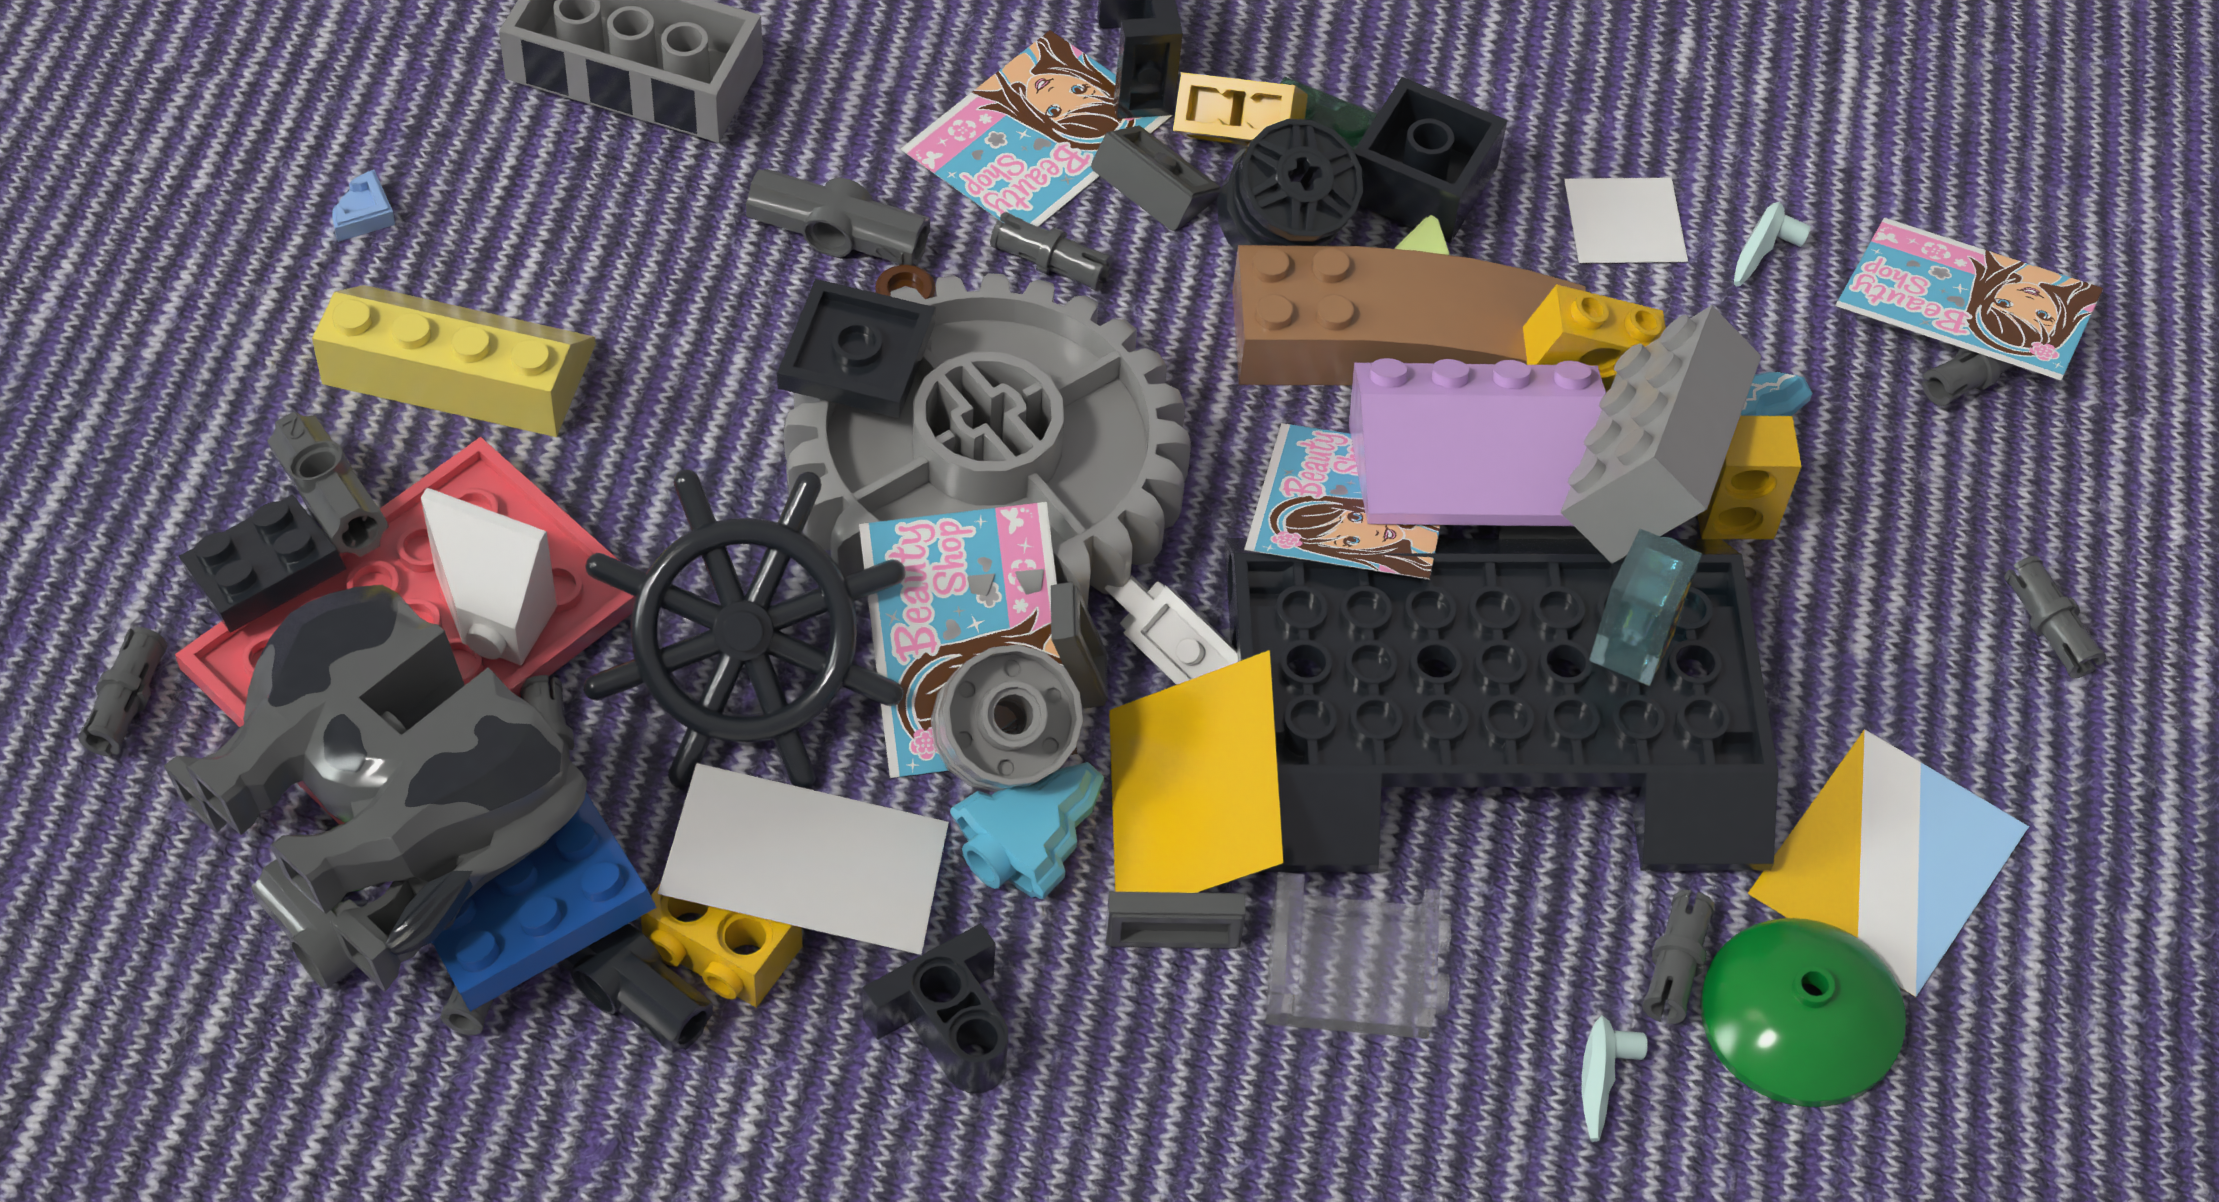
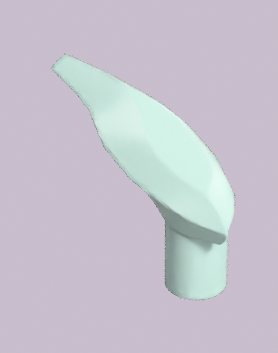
[1734,201,1811,287]
[1582,1015,1647,1142]

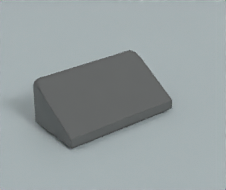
[1091,125,1221,231]

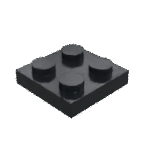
[777,279,936,418]
[178,494,347,633]

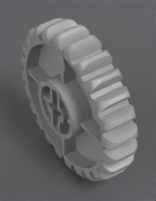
[784,273,1191,609]

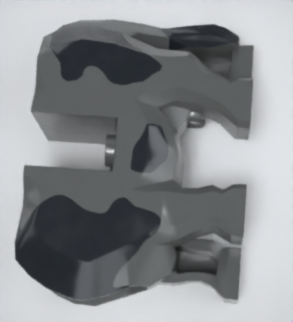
[163,584,587,992]

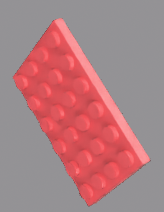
[175,437,636,824]

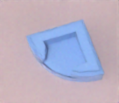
[332,170,395,242]

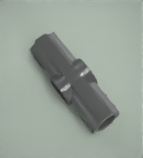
[746,168,930,266]
[267,411,389,557]

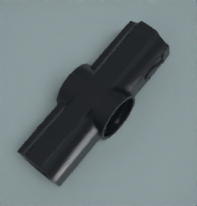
[558,924,714,1053]

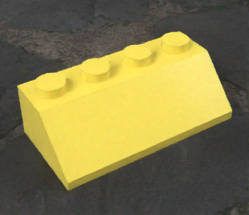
[312,285,596,437]

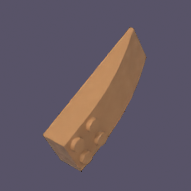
[1232,245,1586,385]

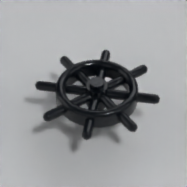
[583,469,906,789]

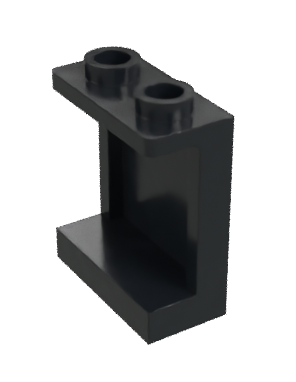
[1097,0,1183,119]

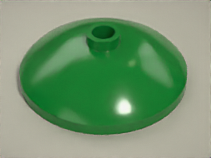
[1700,918,1906,1107]

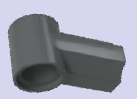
[251,859,358,989]

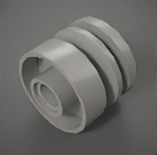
[930,644,1083,793]

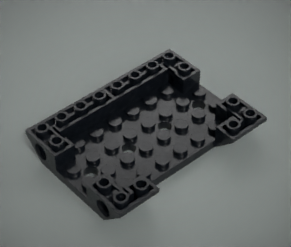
[1224,538,1778,872]

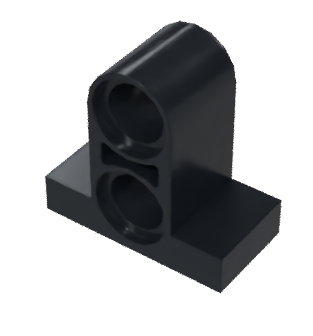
[863,923,1008,1094]

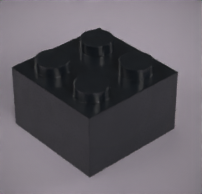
[1354,77,1508,244]

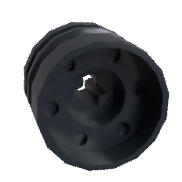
[1217,119,1363,252]

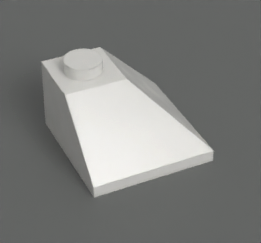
[421,488,557,665]

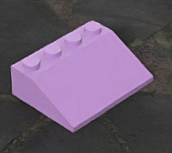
[1349,358,1606,526]

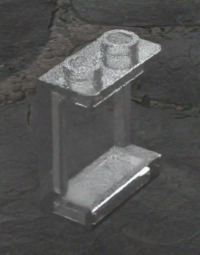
[1265,872,1451,1039]

